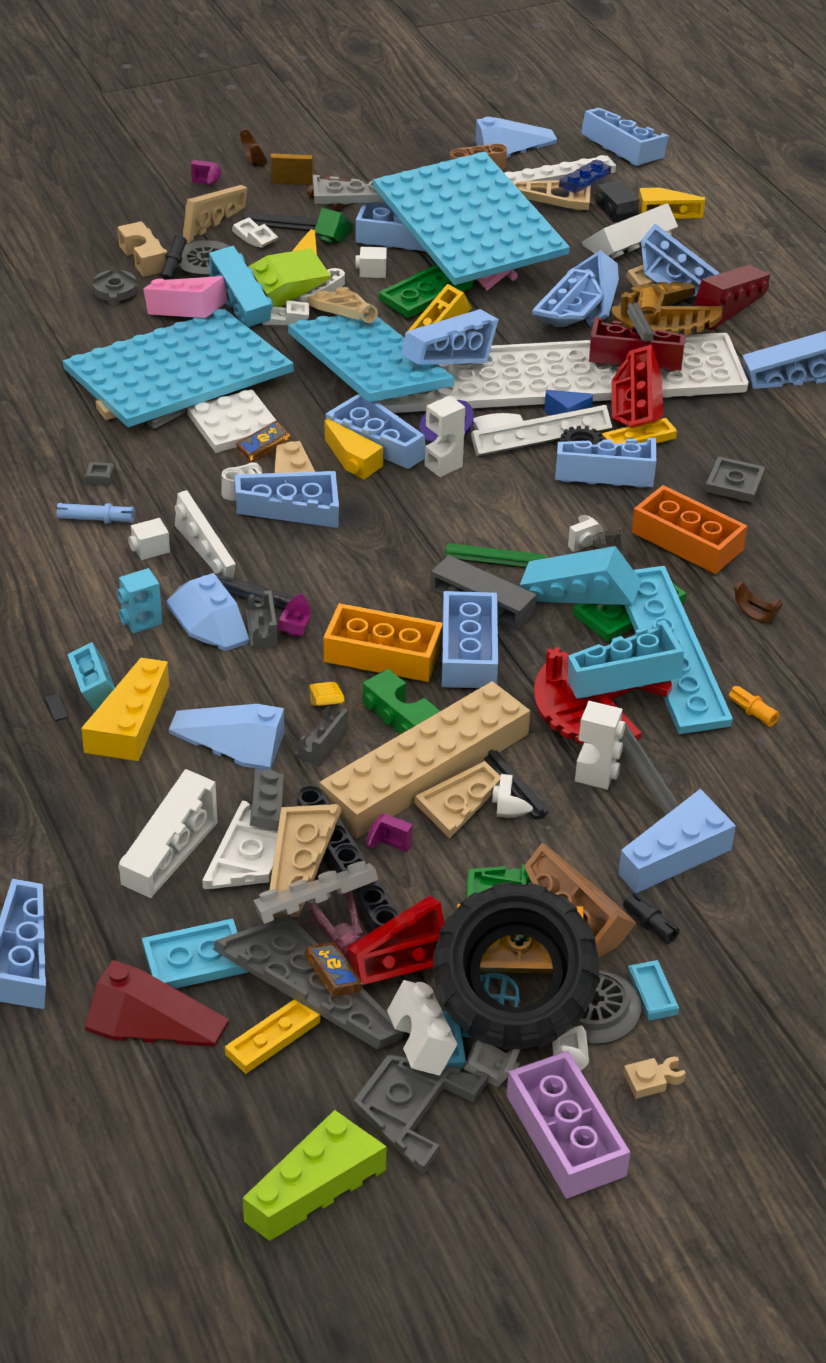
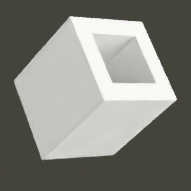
[356,247,387,278]
[128,518,170,560]

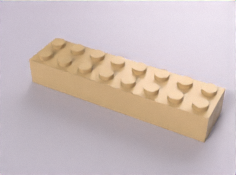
[319,681,530,839]

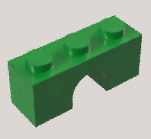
[362,669,440,735]

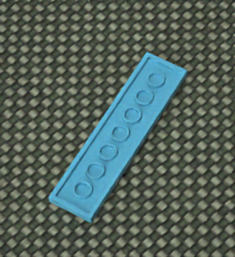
[624,566,733,734]

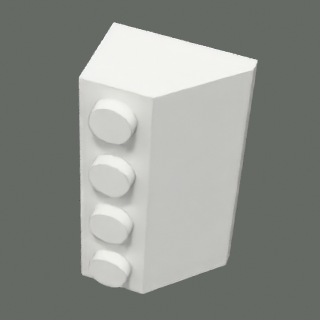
[582,203,678,259]

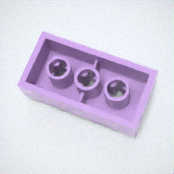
[507,1051,630,1199]

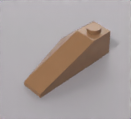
[524,843,636,958]

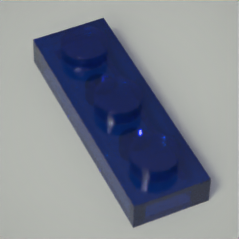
[559,160,611,193]

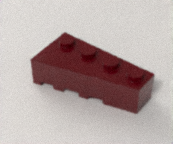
[694,265,771,331]
[589,317,685,372]

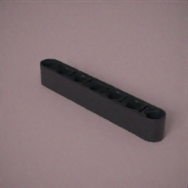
[297,785,399,933]

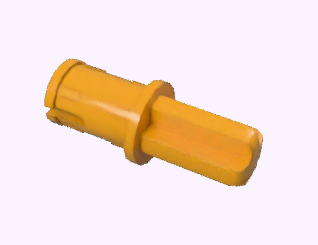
[728,686,780,727]

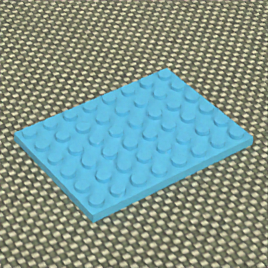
[373,152,570,285]
[63,309,294,427]

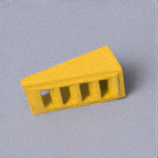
[309,682,344,706]

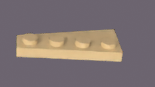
[270,804,341,918]

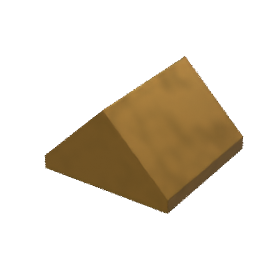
[271,153,315,185]

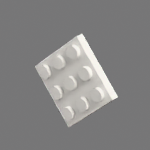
[187,390,282,453]

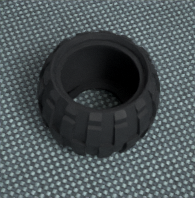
[433,882,599,1050]

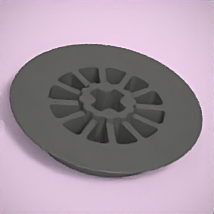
[178,240,230,278]
[575,970,641,1044]

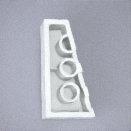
[118,769,218,898]

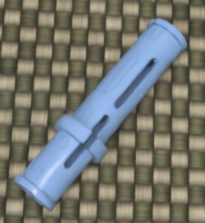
[57,503,135,524]

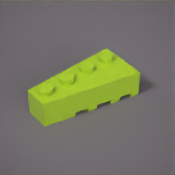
[243,1110,387,1241]

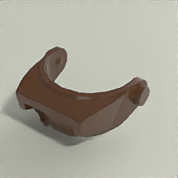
[240,129,267,166]
[734,581,782,623]

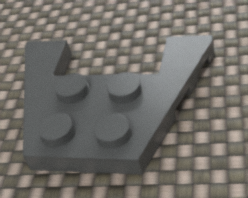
[354,1055,489,1175]

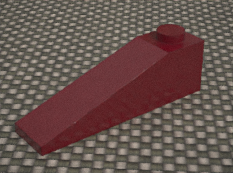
[85,960,229,1047]

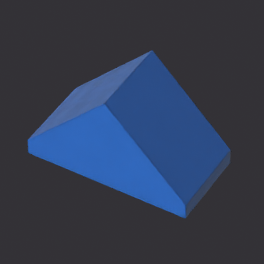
[544,390,593,416]

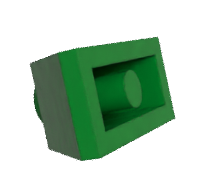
[315,208,354,244]

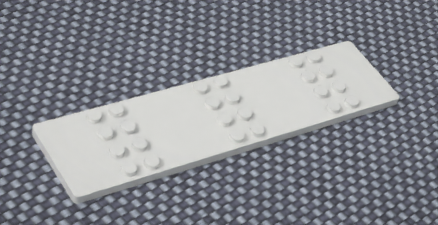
[377,333,748,413]

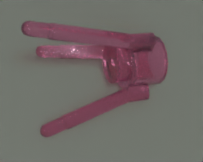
[310,890,364,956]

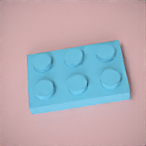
[142,919,248,989]

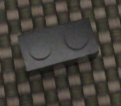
[595,180,639,223]

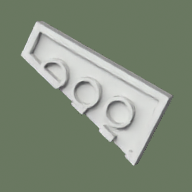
[175,490,236,578]

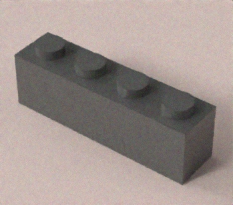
[430,555,537,631]

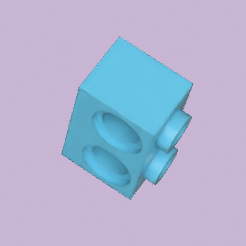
[117,568,162,633]
[68,642,115,711]

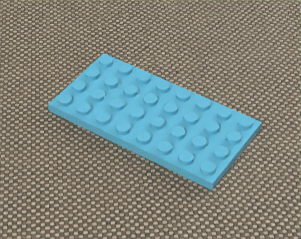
[288,314,454,402]

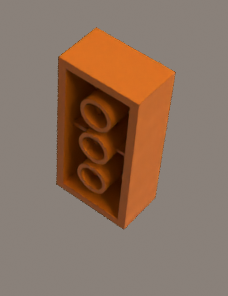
[631,485,747,574]

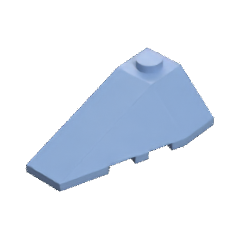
[567,250,619,327]
[169,704,285,770]

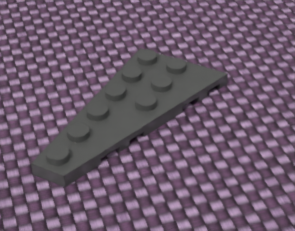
[213,915,404,1050]

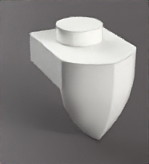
[568,515,604,552]
[492,774,533,818]
[552,1026,589,1071]

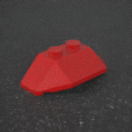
[612,345,663,428]

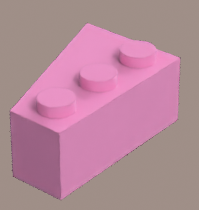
[143,276,228,318]

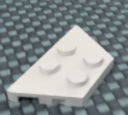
[202,801,278,889]

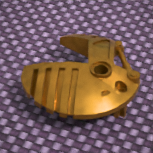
[612,282,722,336]

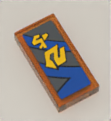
[236,421,290,462]
[305,942,363,997]

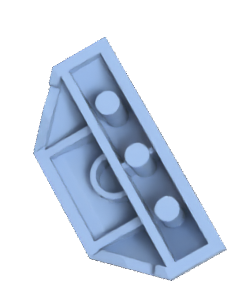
[641,224,720,299]
[532,268,603,327]
[166,573,249,651]

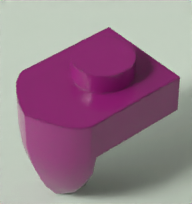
[191,160,222,187]
[277,593,311,636]
[367,814,413,852]

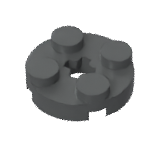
[93,270,138,305]

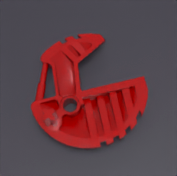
[534,647,672,744]

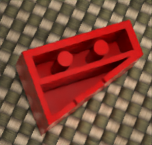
[347,896,444,985]

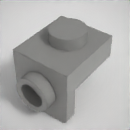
[464,1040,520,1088]

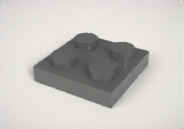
[705,456,766,503]

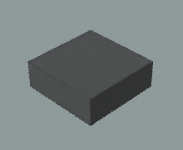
[85,462,114,485]

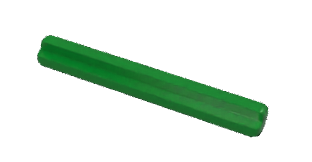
[445,543,546,568]

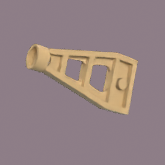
[513,180,591,211]
[308,287,378,323]

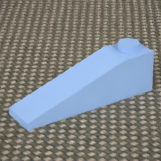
[475,117,557,158]

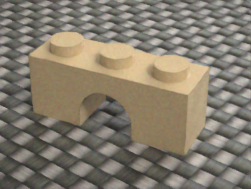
[118,221,167,277]

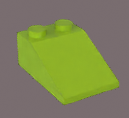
[248,248,332,307]

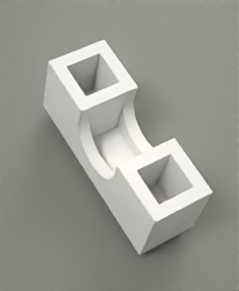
[425,395,466,477]
[575,701,626,790]
[387,980,457,1076]

